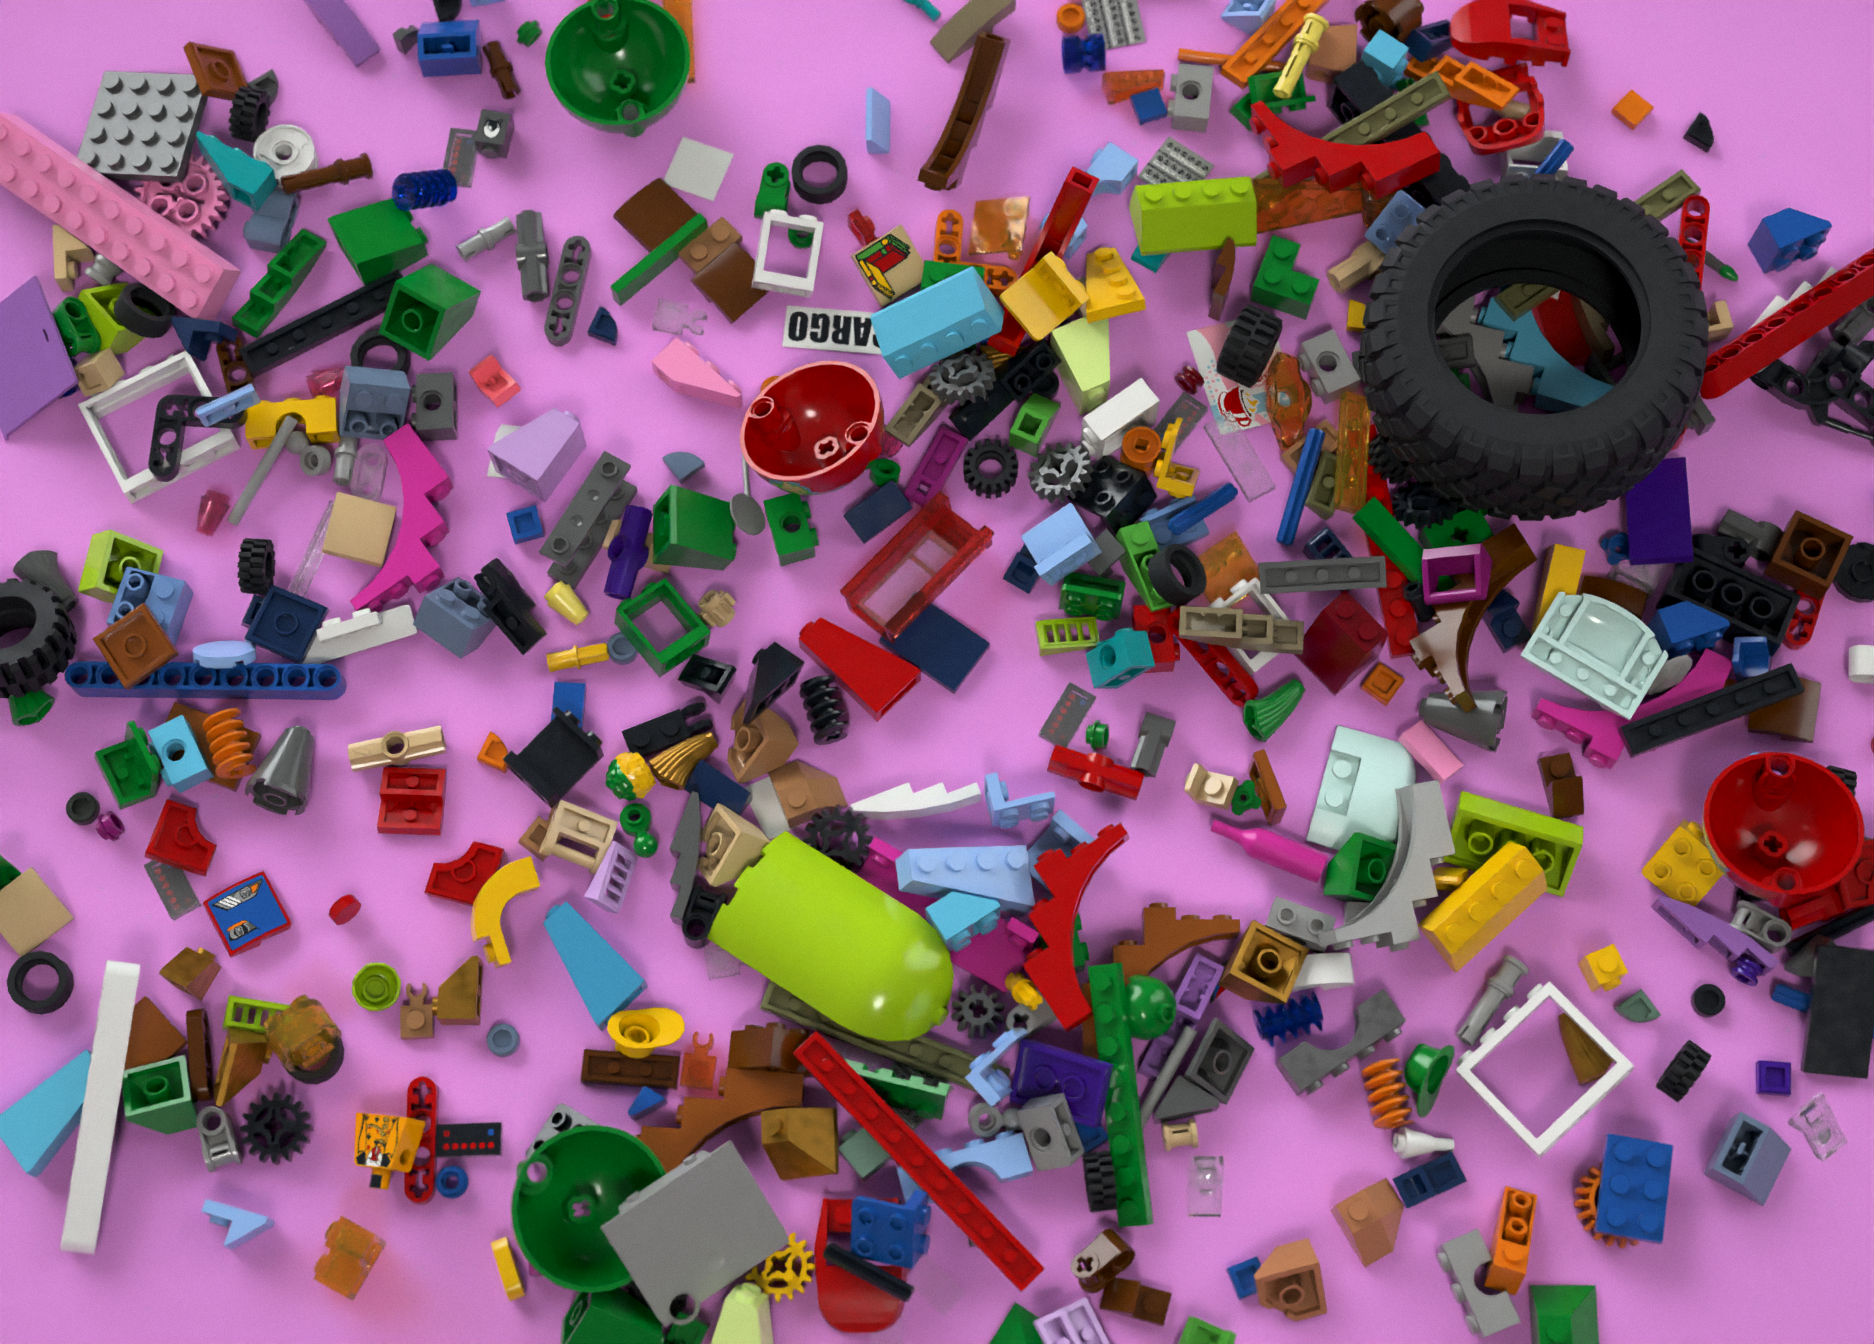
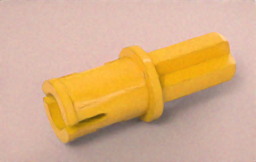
[546,643,609,672]
[1005,972,1043,1010]

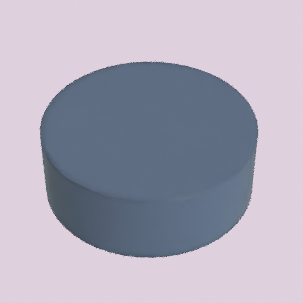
[607,632,638,665]
[487,1024,520,1057]

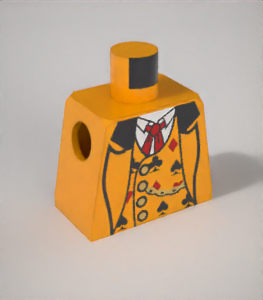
[354,1112,425,1190]

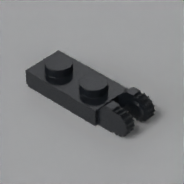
[622,702,713,758]

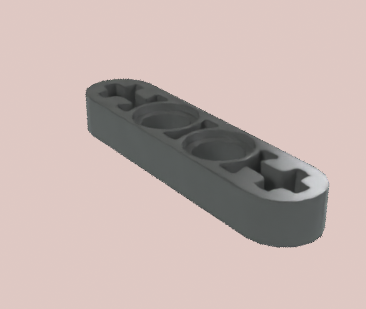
[544,236,591,346]

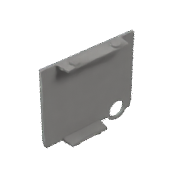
[601,1140,789,1326]

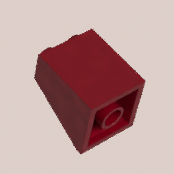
[1294,590,1389,696]

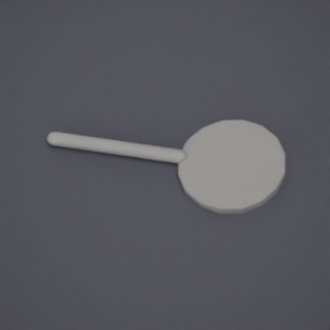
[729,452,765,536]

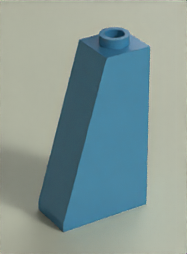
[543,901,648,1031]

